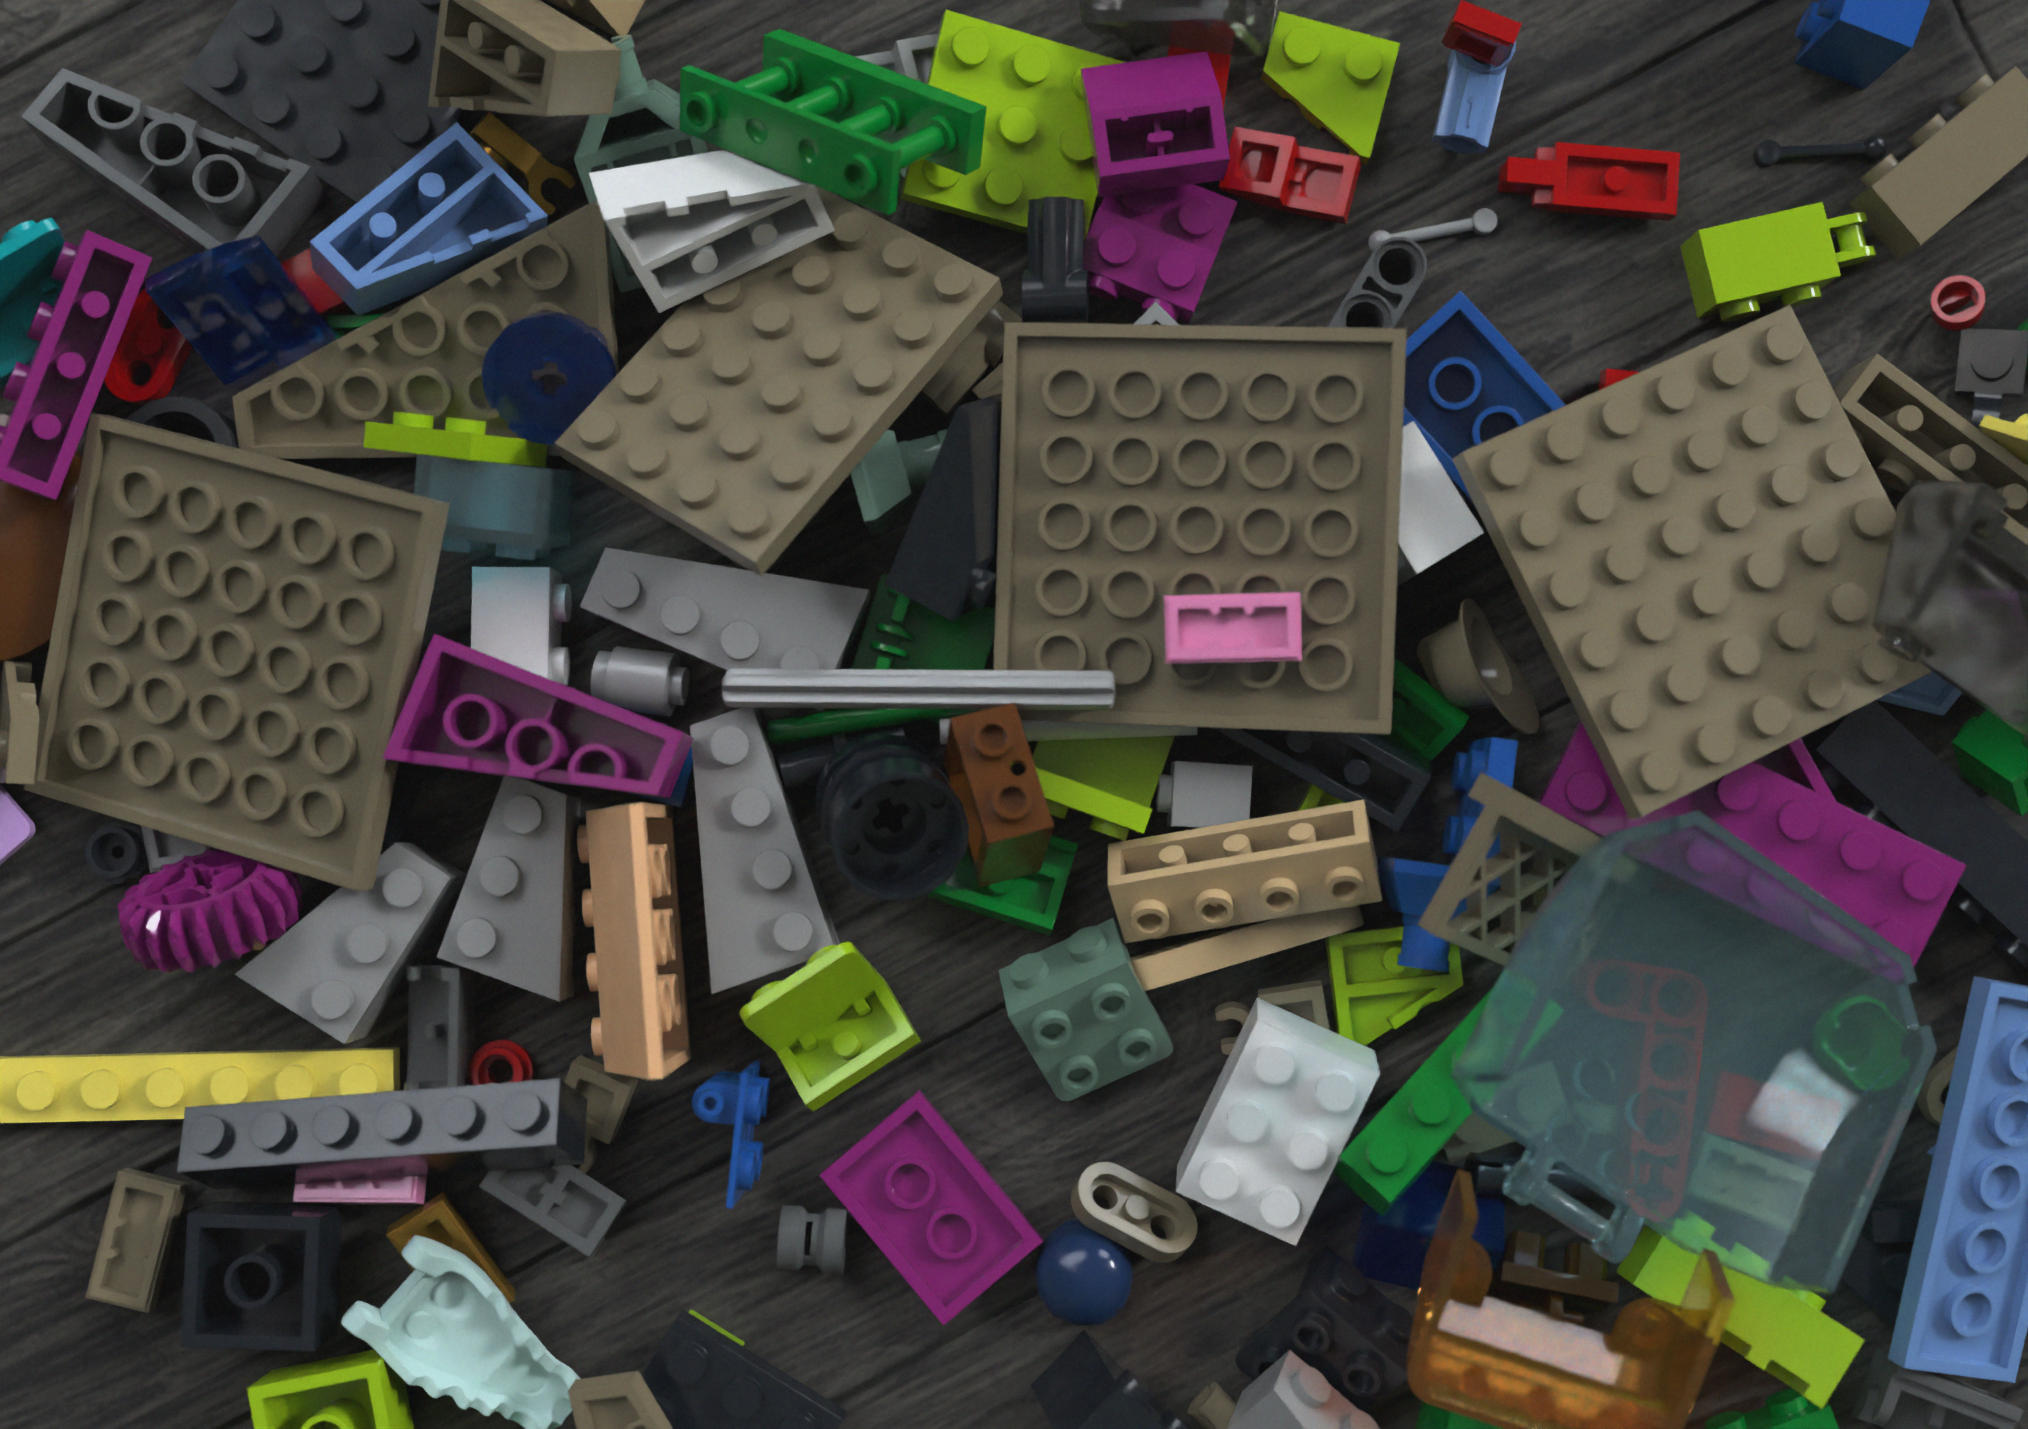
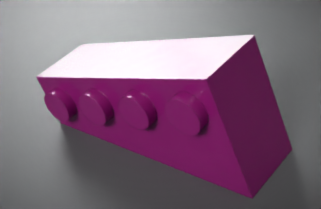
[382,634,694,798]

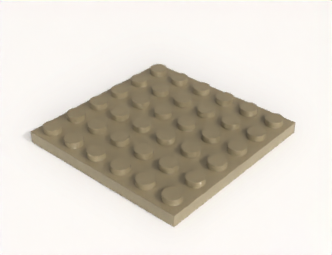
[1452,305,1967,820]
[994,322,1407,734]
[24,413,450,892]

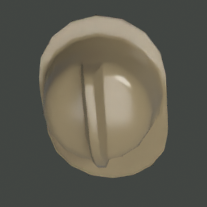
[1417,598,1539,735]

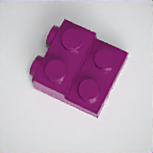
[1084,184,1237,323]

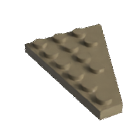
[232,201,619,459]

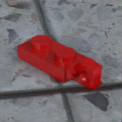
[1498,142,1680,221]

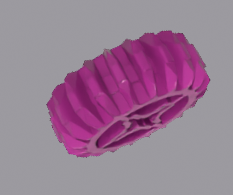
[117,848,304,973]

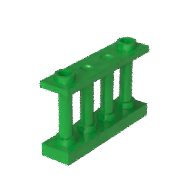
[679,29,987,215]

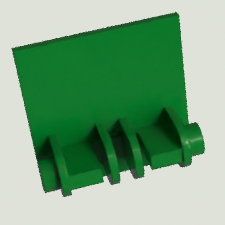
[851,573,995,724]

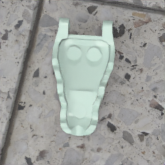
[341,1235,581,1429]

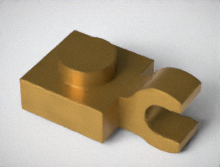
[469,112,576,215]

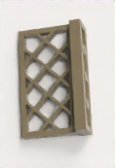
[1418,772,1659,993]

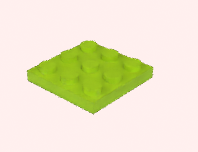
[900,10,1126,242]

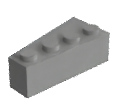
[580,547,874,712]

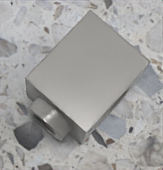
[1157,761,1253,828]

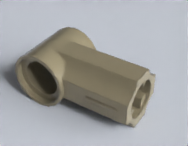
[918,300,1022,418]

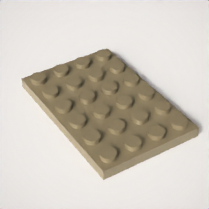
[555,186,1003,576]

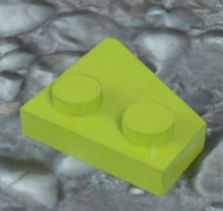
[1261,11,1400,165]
[1325,925,1463,1046]

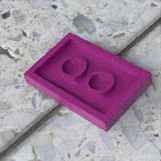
[819,1089,1043,1326]

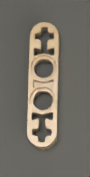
[1130,905,1365,991]

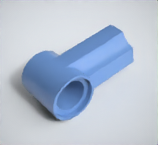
[1432,41,1516,155]

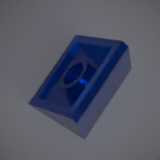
[1352,1160,1505,1304]

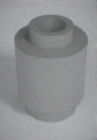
[591,646,690,717]

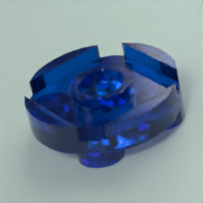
[482,311,617,445]

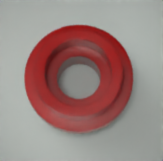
[469,1039,535,1085]

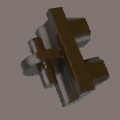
[1485,1230,1619,1346]

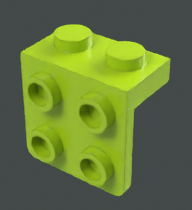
[1032,736,1175,841]
[739,942,921,1112]

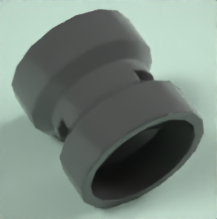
[777,1204,848,1274]

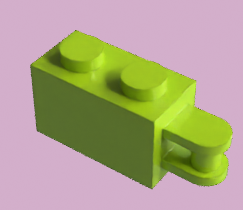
[1680,202,1876,322]

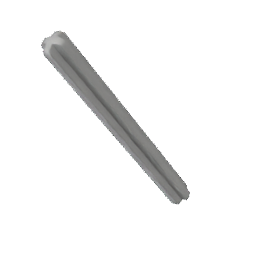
[722,669,1115,710]

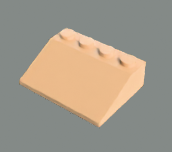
[577,803,691,1080]

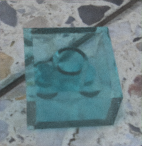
[414,454,576,560]

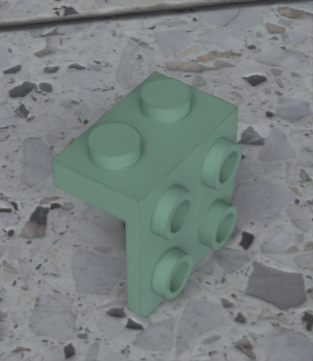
[998,918,1173,1101]

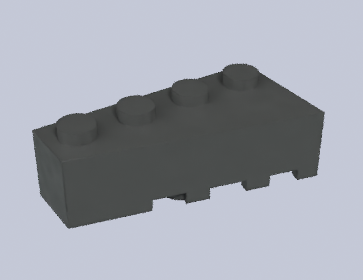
[21,68,327,291]

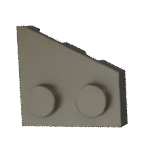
[0,660,39,785]

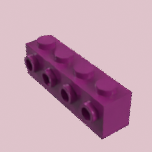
[0,230,152,500]

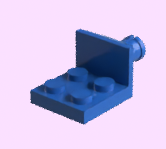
[1377,737,1518,972]

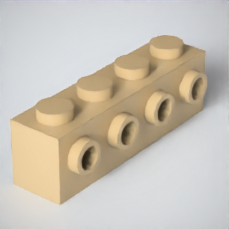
[1108,800,1382,943]

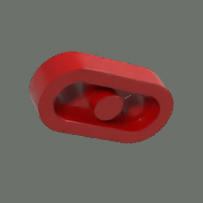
[104,282,203,406]

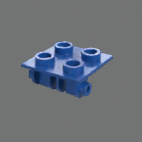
[692,1060,770,1208]

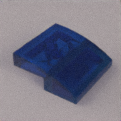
[146,236,336,386]

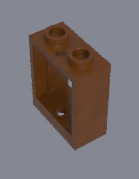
[943,702,1054,888]

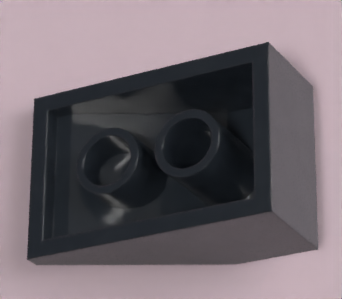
[885,393,1002,621]

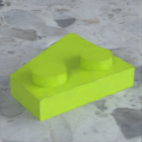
[363,411,548,467]

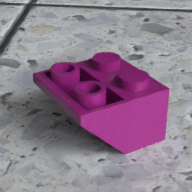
[1081,51,1230,197]

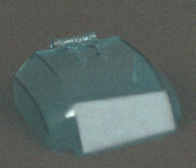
[1451,811,1937,1293]

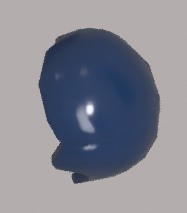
[1036,1220,1133,1327]

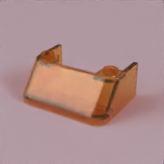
[1406,1169,1735,1429]

